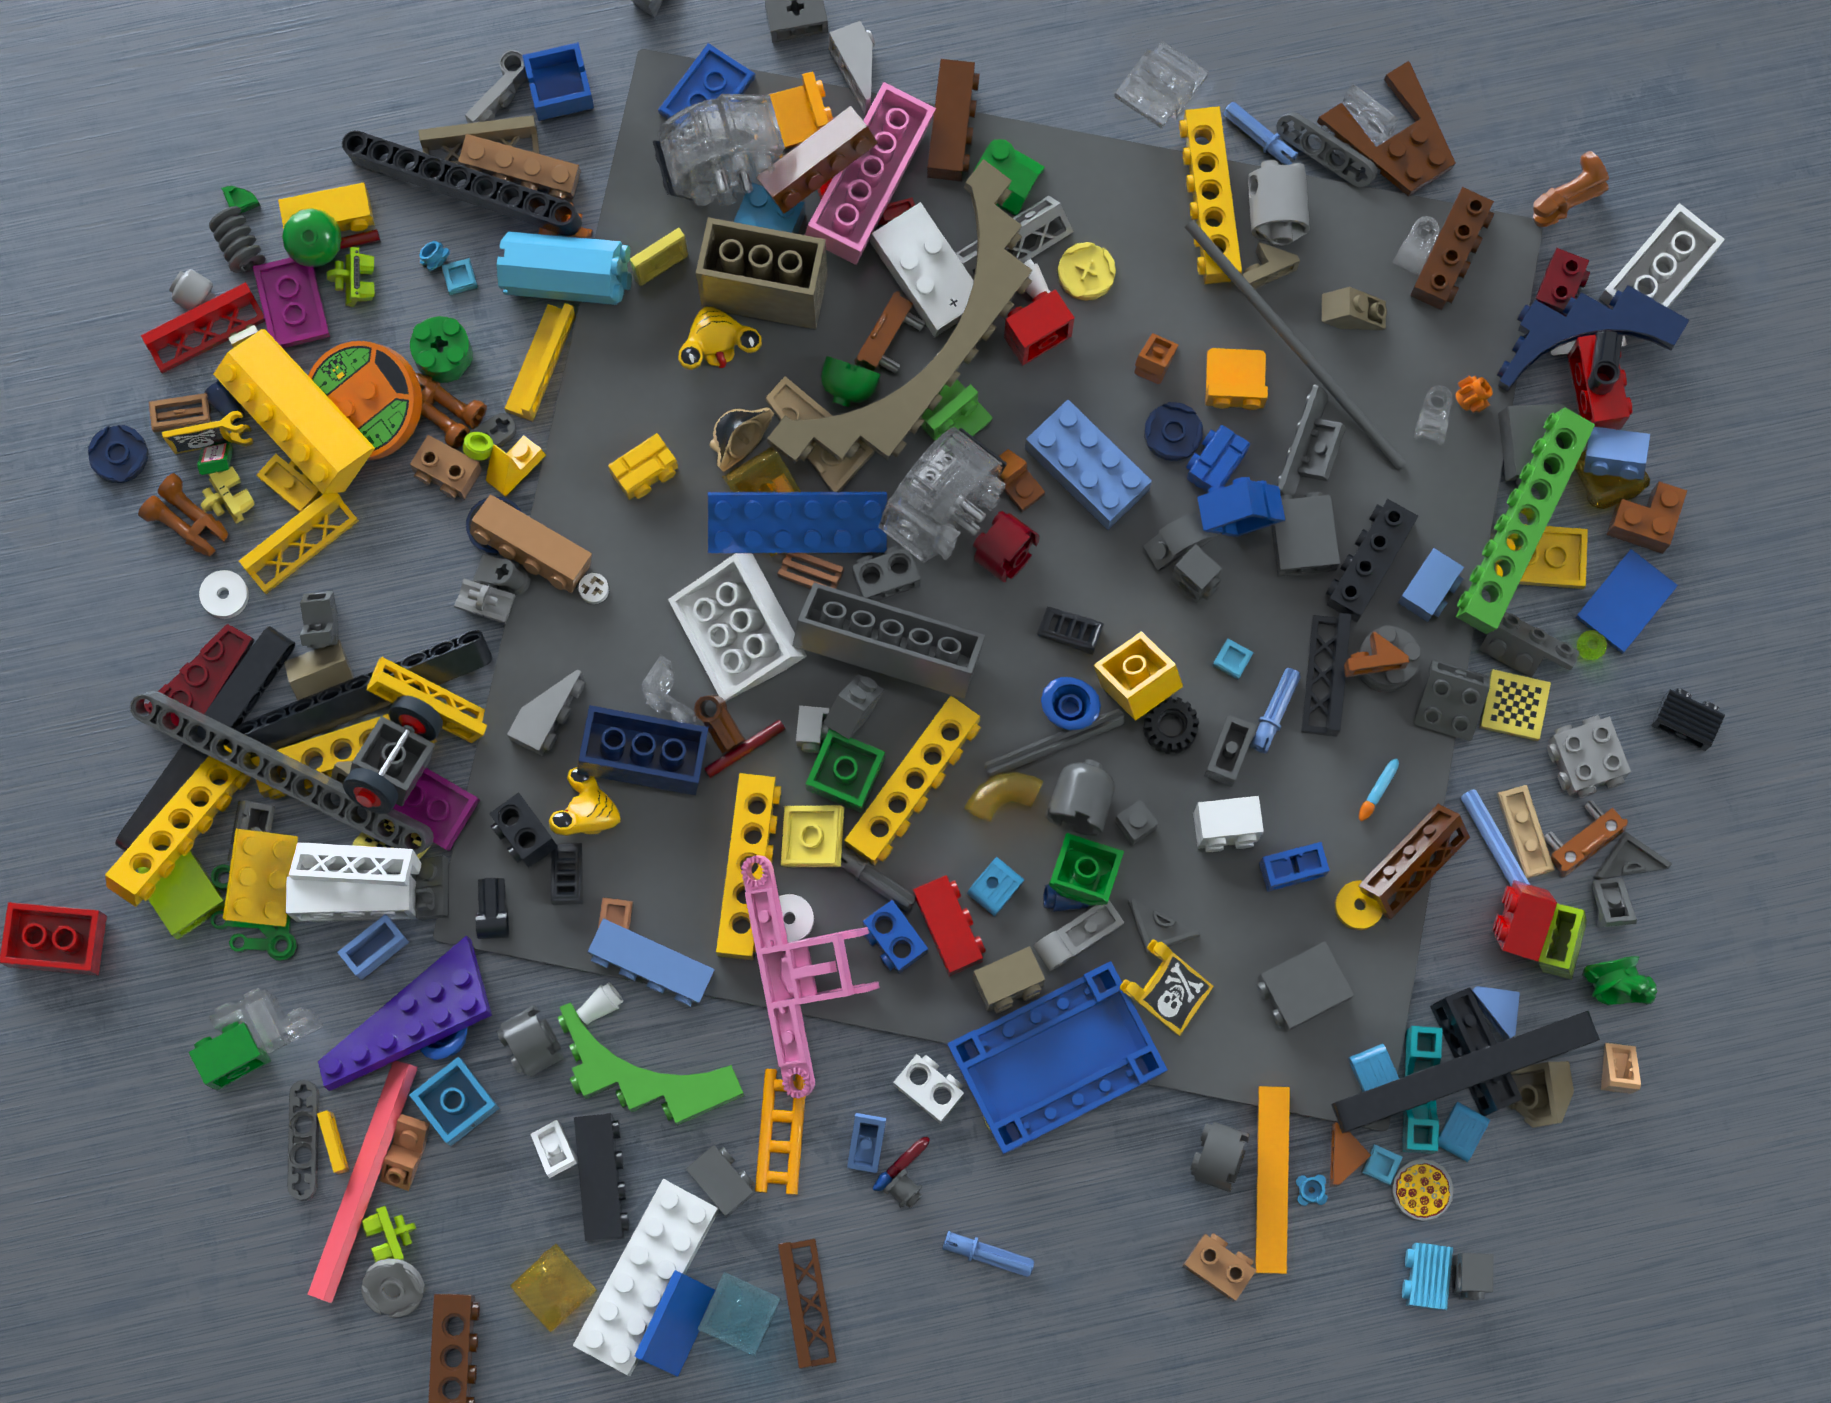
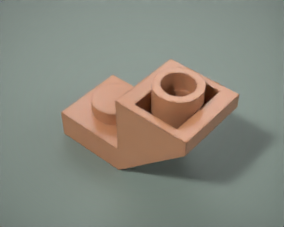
[380,1114,430,1191]

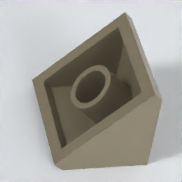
[284,640,355,700]

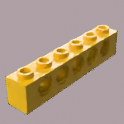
[1179,106,1242,284]
[845,696,981,866]
[251,714,437,800]
[105,745,251,907]
[716,773,781,960]

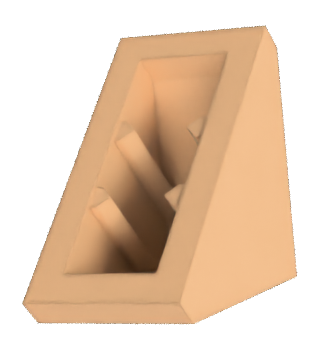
[1601,1043,1641,1094]

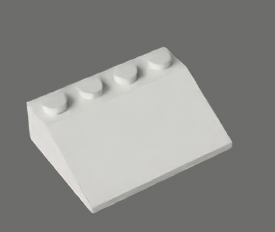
[668,553,807,702]

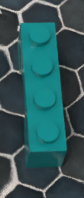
[1402,1026,1442,1154]

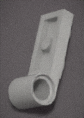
[465,50,528,123]
[1033,900,1124,971]

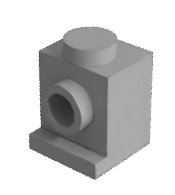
[796,706,830,753]

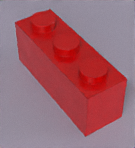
[913,875,986,977]

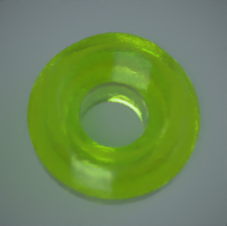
[1576,630,1607,660]

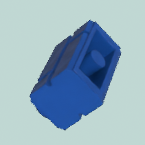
[1186,425,1250,493]

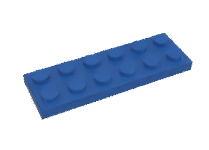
[708,492,887,553]

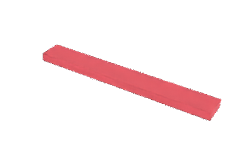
[307,1061,418,1303]

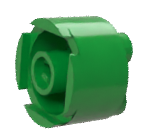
[410,316,473,383]

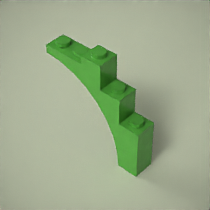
[557,1002,745,1126]

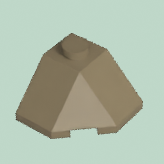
[1508,1061,1574,1128]

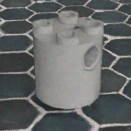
[1248,160,1310,246]

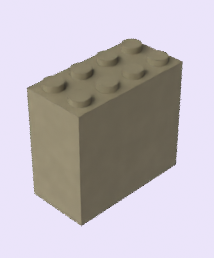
[696,217,828,329]

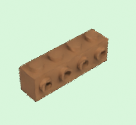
[458,134,581,200]
[470,494,592,593]

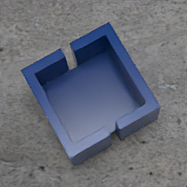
[522,42,594,121]
[1197,477,1285,537]

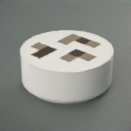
[579,573,609,604]

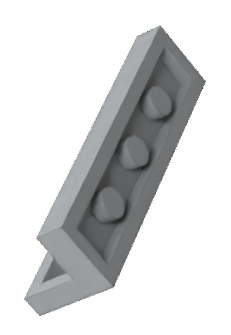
[955,196,1074,280]

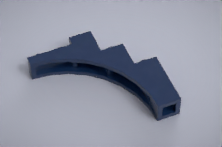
[1497,285,1690,392]

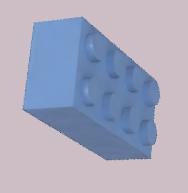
[1025,400,1152,530]

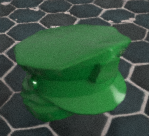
[1582,956,1658,1006]

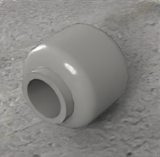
[169,269,215,311]

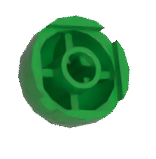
[282,208,342,267]
[821,356,881,407]

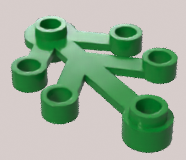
[210,864,297,961]

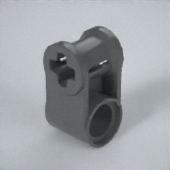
[472,554,531,595]

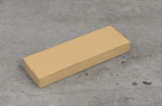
[1497,785,1555,879]

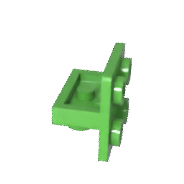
[921,379,992,453]

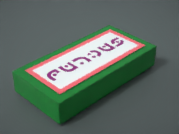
[197,442,233,475]

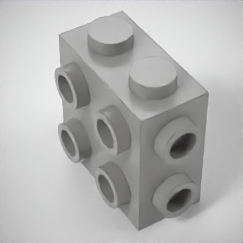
[1547,715,1631,798]

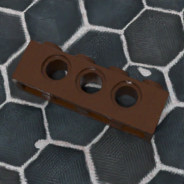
[428,1294,480,1403]

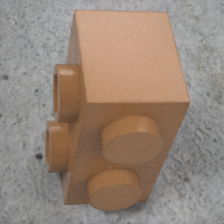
[410,435,482,500]
[1182,1233,1256,1302]

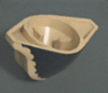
[710,407,775,472]

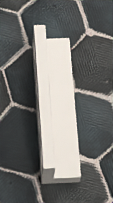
[289,843,422,886]

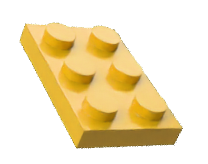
[1495,524,1588,589]
[223,828,298,927]

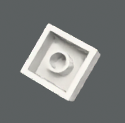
[1193,796,1264,852]

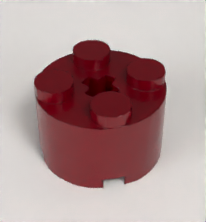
[973,511,1040,582]

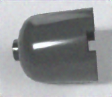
[1045,759,1115,836]

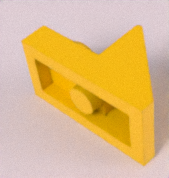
[486,436,546,497]

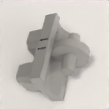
[454,579,516,624]

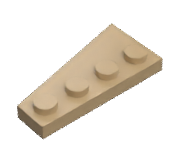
[766,376,874,492]

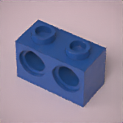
[1259,842,1330,892]
[863,900,928,974]

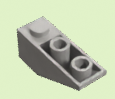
[507,670,585,756]

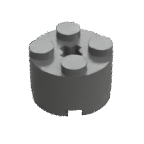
[1358,625,1421,692]
[496,1005,564,1077]
[1190,1121,1250,1192]

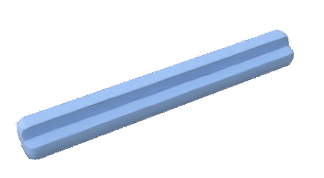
[1461,789,1530,887]

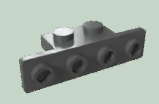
[1277,384,1346,498]
[1479,600,1580,678]

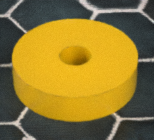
[1335,880,1383,930]

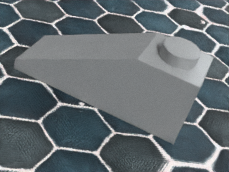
[829,21,875,116]

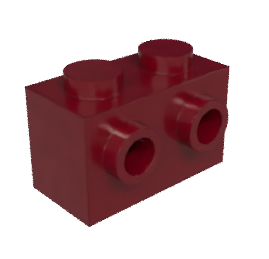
[1534,248,1590,317]

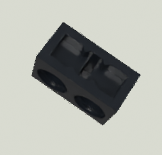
[489,792,558,868]

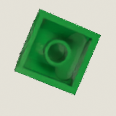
[973,139,1045,216]
[1049,833,1124,905]

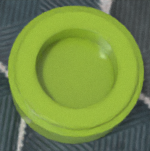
[462,432,494,460]

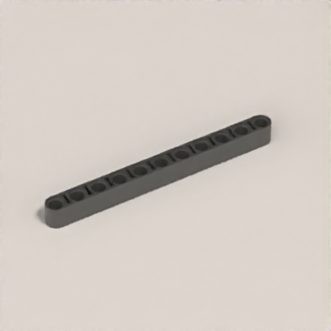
[130,691,434,855]

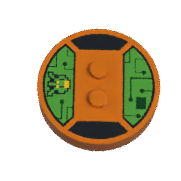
[308,341,422,461]

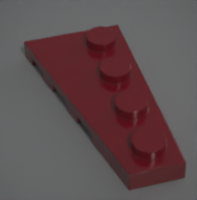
[144,624,255,726]

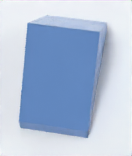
[1472,986,1520,1041]

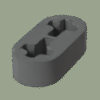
[468,413,516,448]

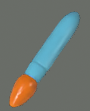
[1359,759,1399,821]

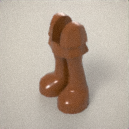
[1533,151,1609,227]
[415,372,487,449]
[138,473,229,557]

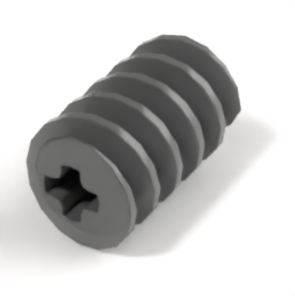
[209,206,266,273]

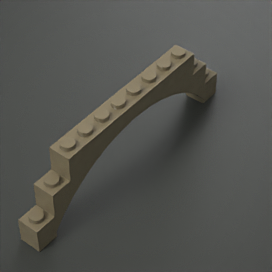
[767,159,1032,464]

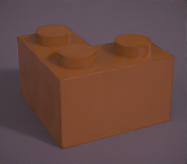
[1607,481,1687,554]

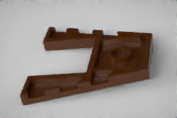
[1317,61,1456,196]

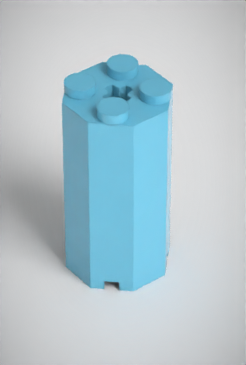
[496,231,632,305]

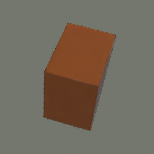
[1330,1122,1371,1187]

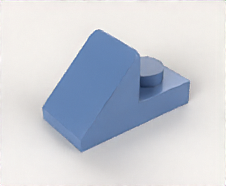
[847,1113,886,1173]

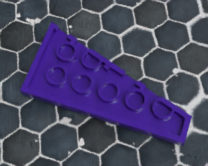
[318,936,492,1091]

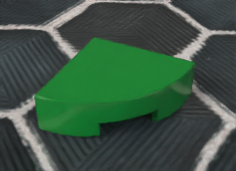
[221,186,261,215]

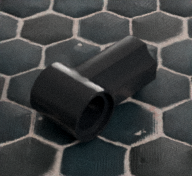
[1587,331,1623,395]
[476,878,509,939]

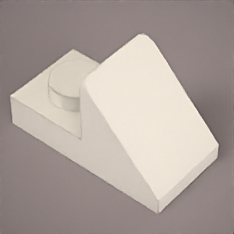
[530,1120,578,1178]

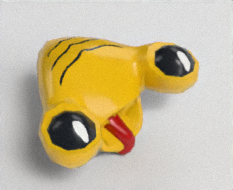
[678,306,762,370]
[549,767,621,836]

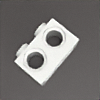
[893,1054,964,1124]

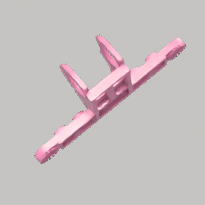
[741,855,880,1098]

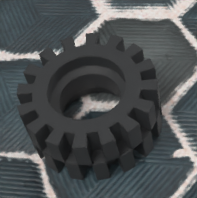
[1144,697,1199,754]

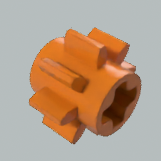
[1455,376,1493,413]

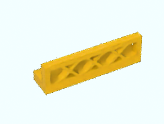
[504,303,576,422]
[239,493,359,594]
[366,657,487,743]

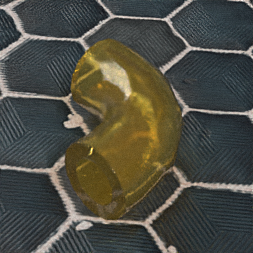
[964,772,1044,822]

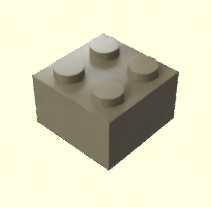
[973,946,1045,1014]

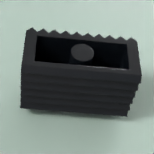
[1651,688,1725,751]

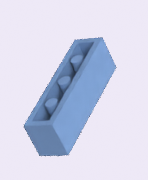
[587,918,715,1007]

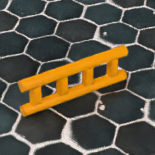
[755,1069,806,1195]

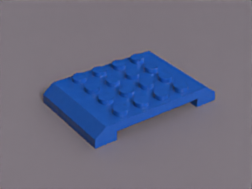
[947,961,1168,1155]

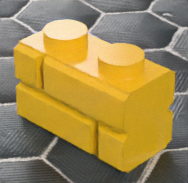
[608,433,678,500]

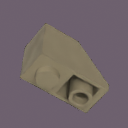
[1322,287,1387,330]

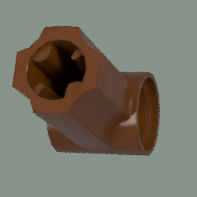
[694,695,745,754]

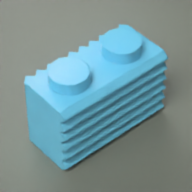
[1402,1243,1453,1311]

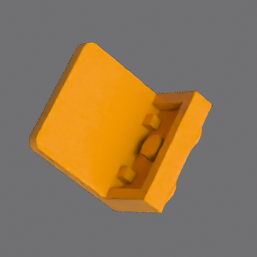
[760,71,833,151]
[1205,348,1268,410]

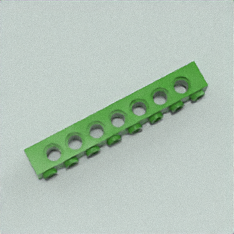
[1456,407,1595,634]

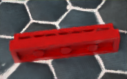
[140,282,265,374]

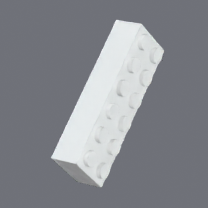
[573,1179,719,1376]

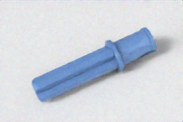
[1223,102,1298,165]
[1250,668,1301,753]
[942,1231,1034,1277]

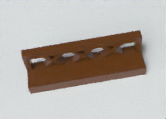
[1358,803,1470,920]
[778,1239,837,1369]

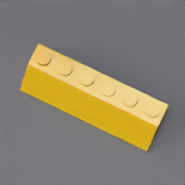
[213,329,375,494]

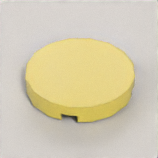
[1057,242,1116,301]

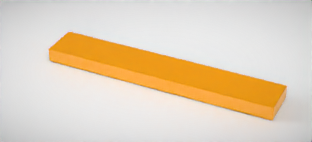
[1255,1086,1290,1274]

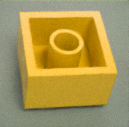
[1094,631,1183,721]

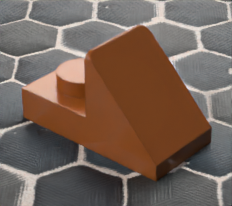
[1134,333,1179,384]
[997,449,1045,512]
[1344,632,1410,677]

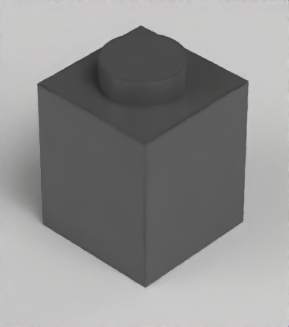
[1115,799,1159,846]

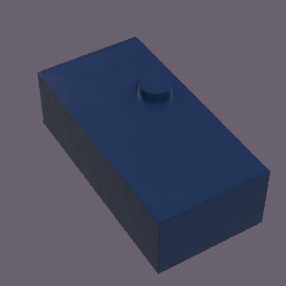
[577,705,709,795]

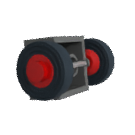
[343,696,443,814]

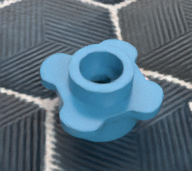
[419,241,450,271]
[1296,1174,1328,1206]

